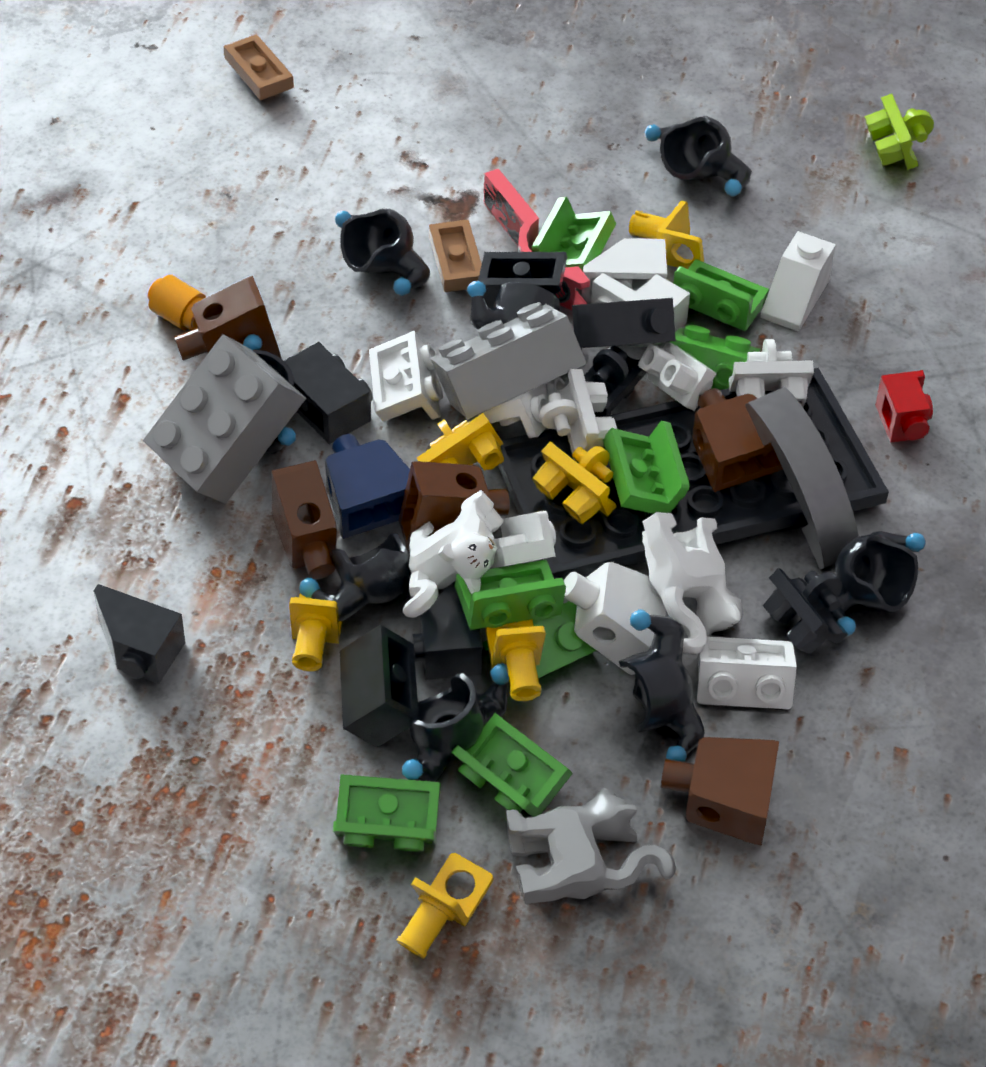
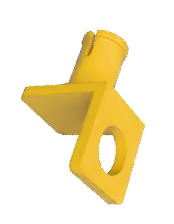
[629,201,704,269]
[289,594,342,672]
[485,619,546,701]
[396,853,494,959]

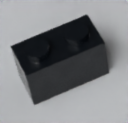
[283,342,373,445]
[340,624,419,747]

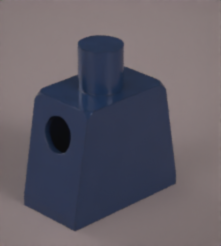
[325,434,410,539]

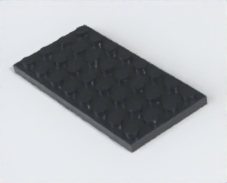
[498,368,889,580]

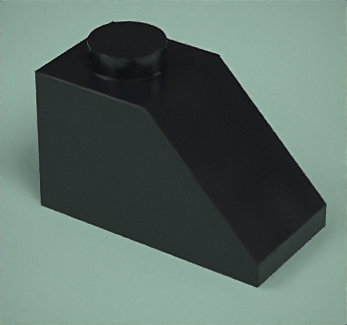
[478,252,567,309]
[572,298,676,348]
[412,581,483,680]
[93,584,186,684]

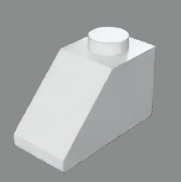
[760,231,836,332]
[581,238,667,302]

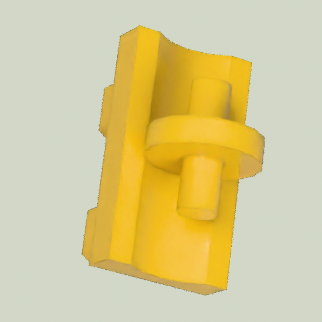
[416,413,504,471]
[532,442,617,524]

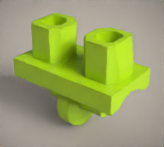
[864,94,934,170]

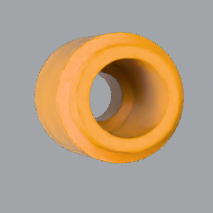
[148,275,206,331]

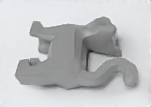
[506,788,676,904]

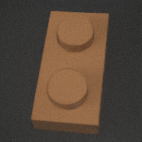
[223,34,294,100]
[429,219,482,292]

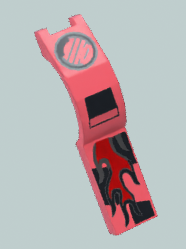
[484,168,590,311]

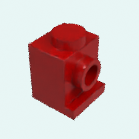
[875,370,933,443]

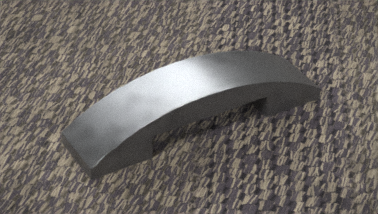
[745,387,859,569]

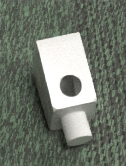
[564,562,666,675]

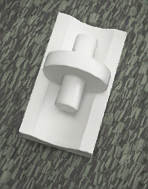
[729,339,814,407]
[638,342,716,411]
[540,369,617,460]

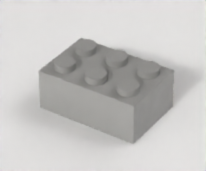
[430,302,587,420]
[143,334,306,504]

